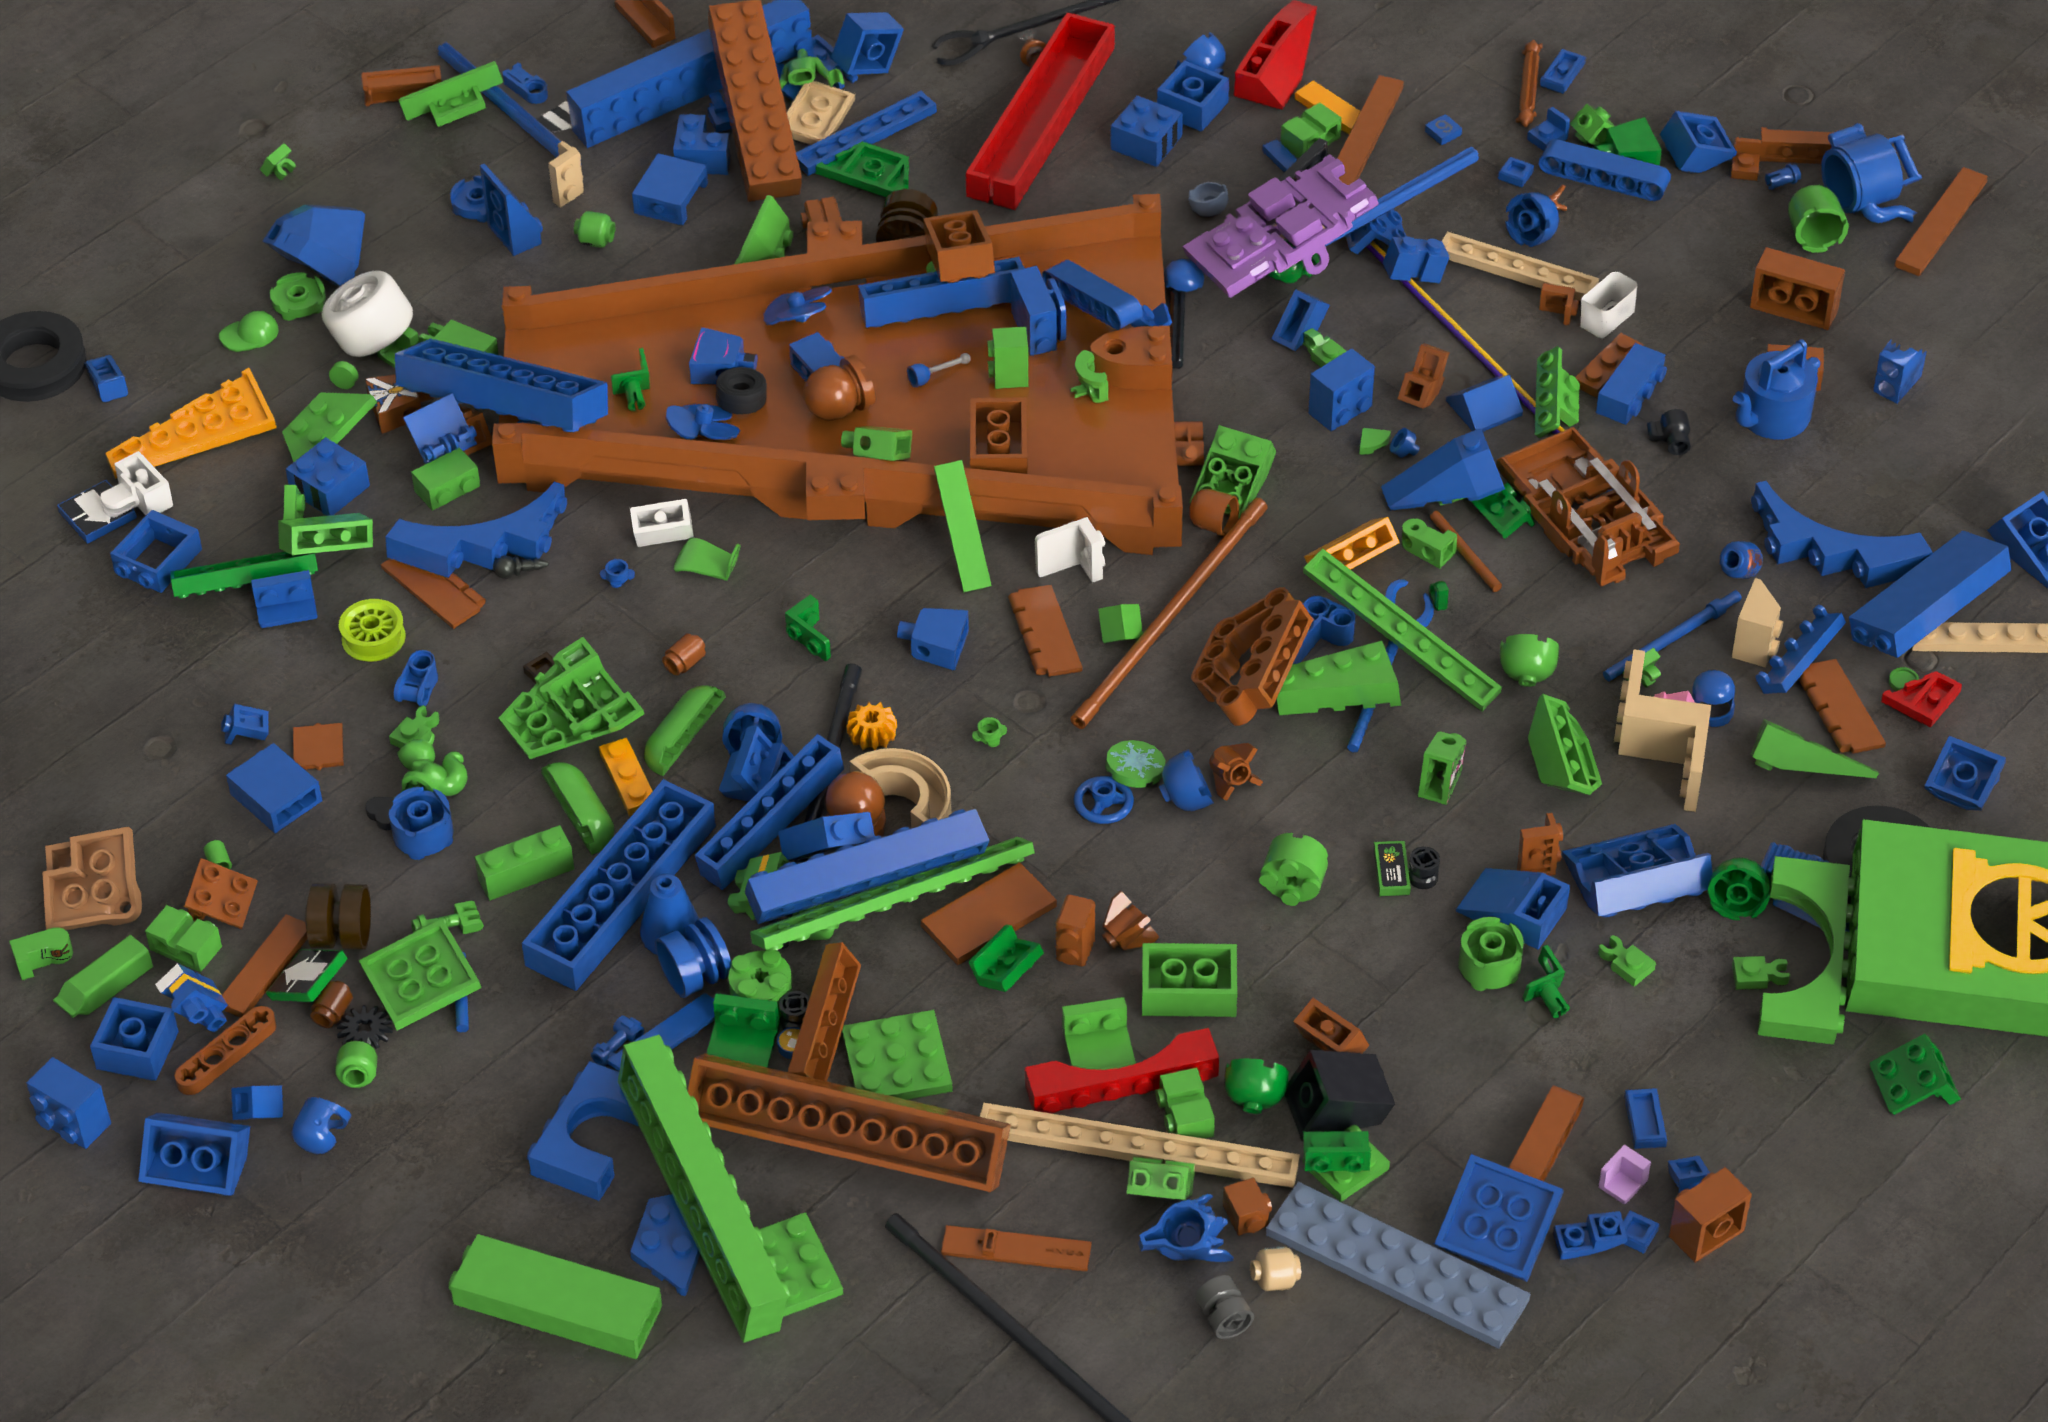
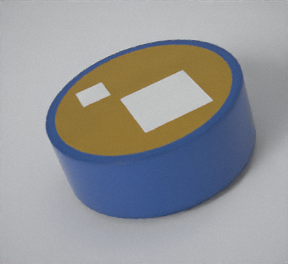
[777,1027,800,1059]

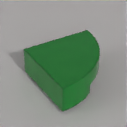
[1428,581,1449,611]

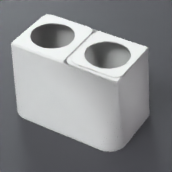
[1580,272,1637,339]

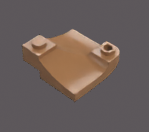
[42,827,142,930]

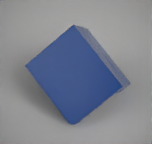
[232,1086,283,1120]

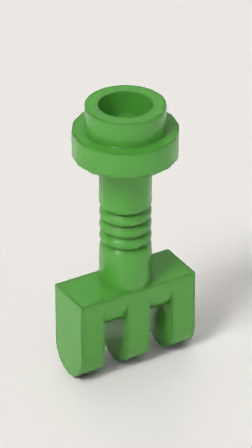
[411,901,484,934]

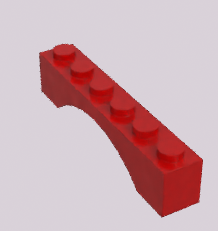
[1025,1028,1220,1114]

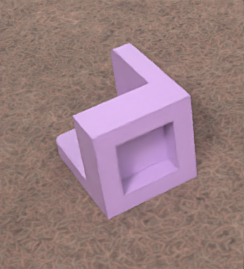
[1599,1144,1651,1204]

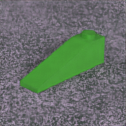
[1751,719,1879,778]

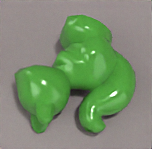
[397,732,468,796]

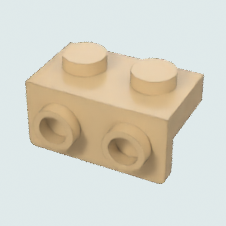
[549,141,584,208]

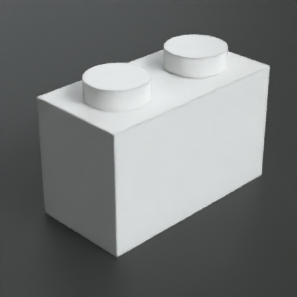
[630,499,694,547]

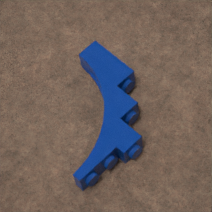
[385,481,567,578]
[1751,481,1933,588]

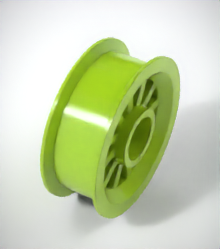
[339,599,406,662]

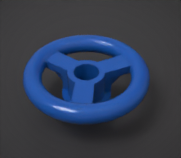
[1074,776,1134,824]

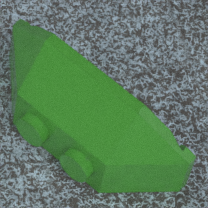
[735,195,793,264]
[1528,694,1602,795]

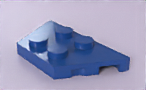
[630,1194,700,1296]

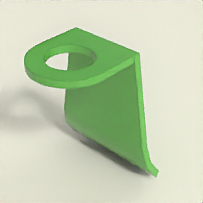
[674,538,741,581]

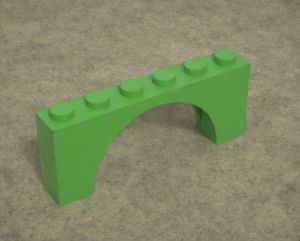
[1758,856,1855,1045]

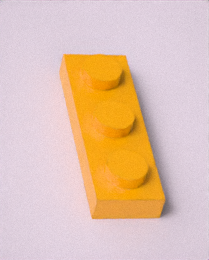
[599,737,653,817]

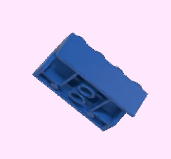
[1562,824,1713,917]

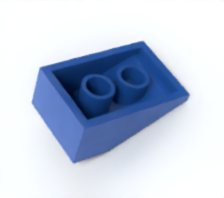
[480,164,543,256]
[1987,491,2048,588]

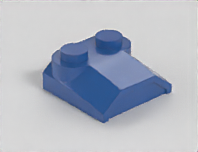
[1924,736,2006,811]

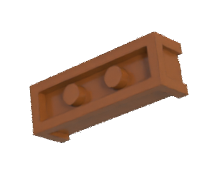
[362,65,442,106]
[1759,127,1838,164]

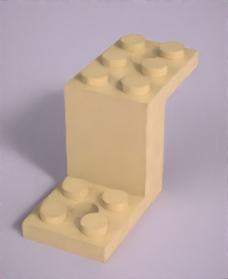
[1614,649,1711,812]

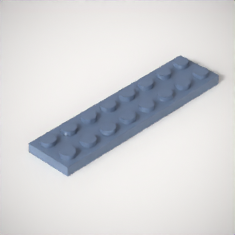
[1266,1182,1530,1349]

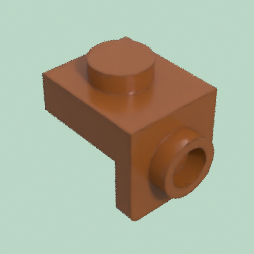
[1539,283,1579,325]

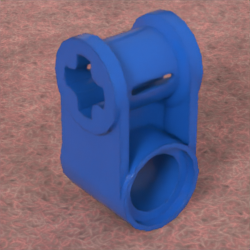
[394,650,438,707]

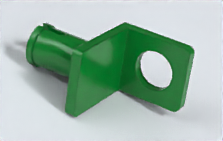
[611,348,650,411]
[1522,944,1570,1018]

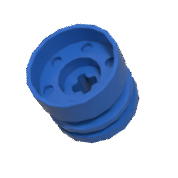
[655,917,732,998]

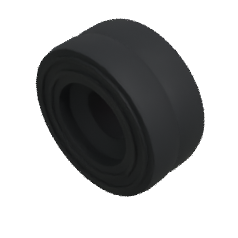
[716,367,767,414]

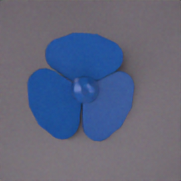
[763,286,832,325]
[666,404,740,440]

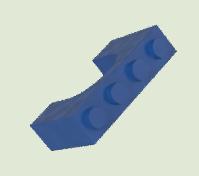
[527,1061,639,1201]

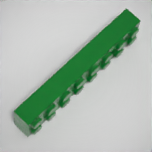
[170,551,318,598]

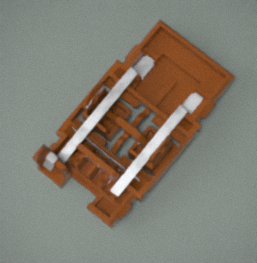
[1496,427,1680,587]

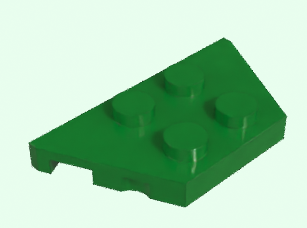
[816,141,909,197]

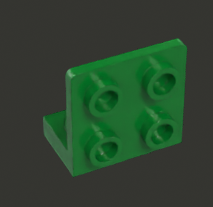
[706,993,780,1068]
[1870,1033,1961,1115]

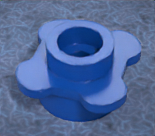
[600,559,635,588]

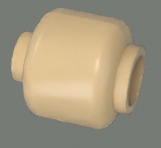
[1250,1247,1301,1291]

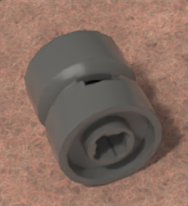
[1195,1275,1254,1339]

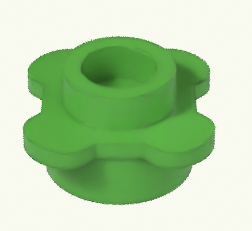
[972,717,1007,747]

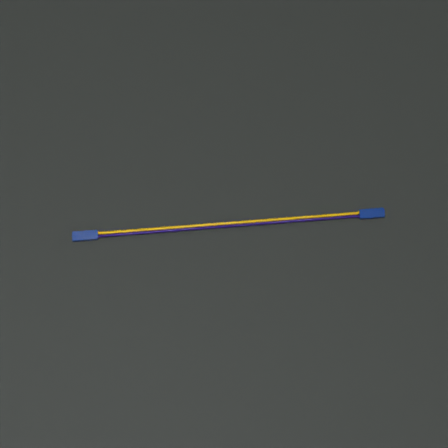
[1263,139,1613,493]

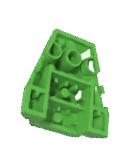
[499,637,645,759]

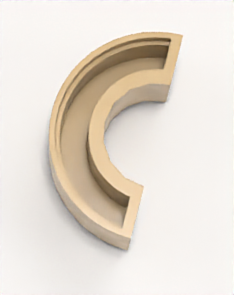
[850,748,951,829]

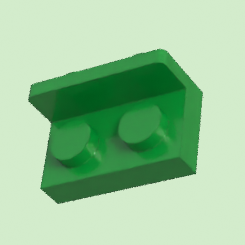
[1471,482,1535,539]
[1303,1131,1371,1173]

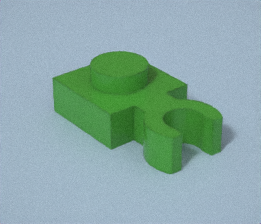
[389,705,440,749]
[1598,935,1656,987]
[1732,956,1790,989]

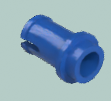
[1765,163,1801,190]

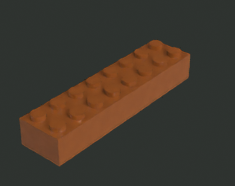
[708,0,802,202]

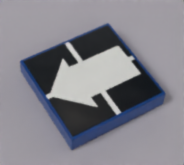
[57,480,137,544]

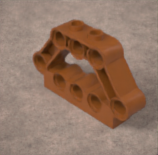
[1191,587,1314,726]

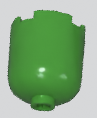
[1788,185,1849,253]

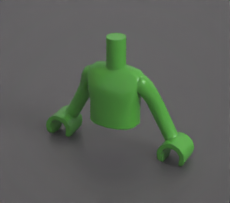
[779,49,845,89]

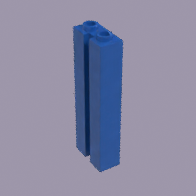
[1849,531,2011,658]

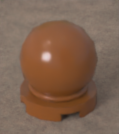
[803,355,875,421]
[825,771,886,837]

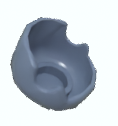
[1188,182,1229,217]

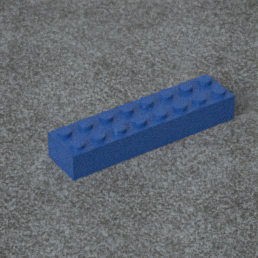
[395,338,608,432]
[522,779,716,991]

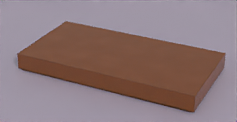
[921,862,1057,965]

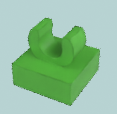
[260,143,296,180]
[1622,648,1661,688]

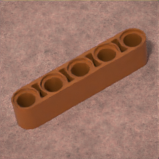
[1509,1085,1584,1181]

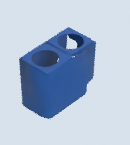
[1873,340,1927,404]

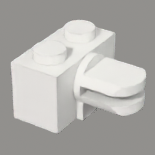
[101,451,173,517]

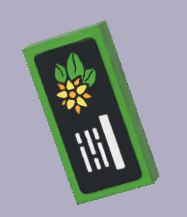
[1374,841,1411,896]

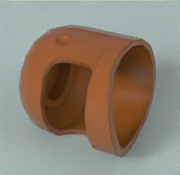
[1189,489,1239,537]

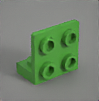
[1062,997,1136,1070]

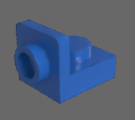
[1527,107,1570,151]
[1130,303,1172,327]
[221,704,268,745]
[1668,1156,1710,1194]

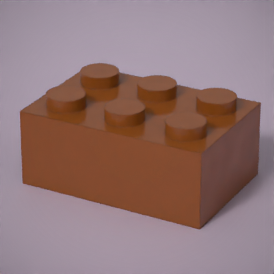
[923,210,995,283]
[1750,247,1845,330]
[970,398,1028,474]

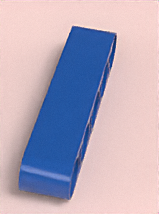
[1538,139,1671,201]
[1042,259,1143,330]

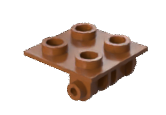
[184,858,258,929]

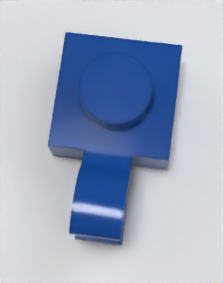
[707,91,732,133]

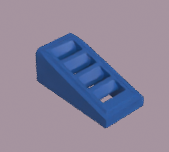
[84,355,128,402]

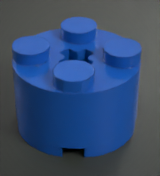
[389,787,453,860]

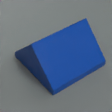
[1446,375,1523,432]

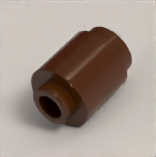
[310,981,353,1028]

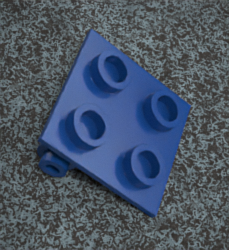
[403,393,477,464]

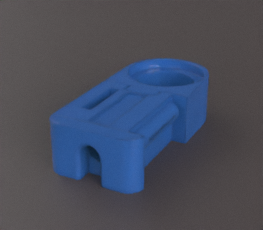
[502,63,548,104]

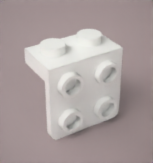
[1035,517,1105,583]

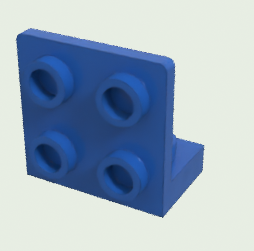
[1346,209,1407,254]

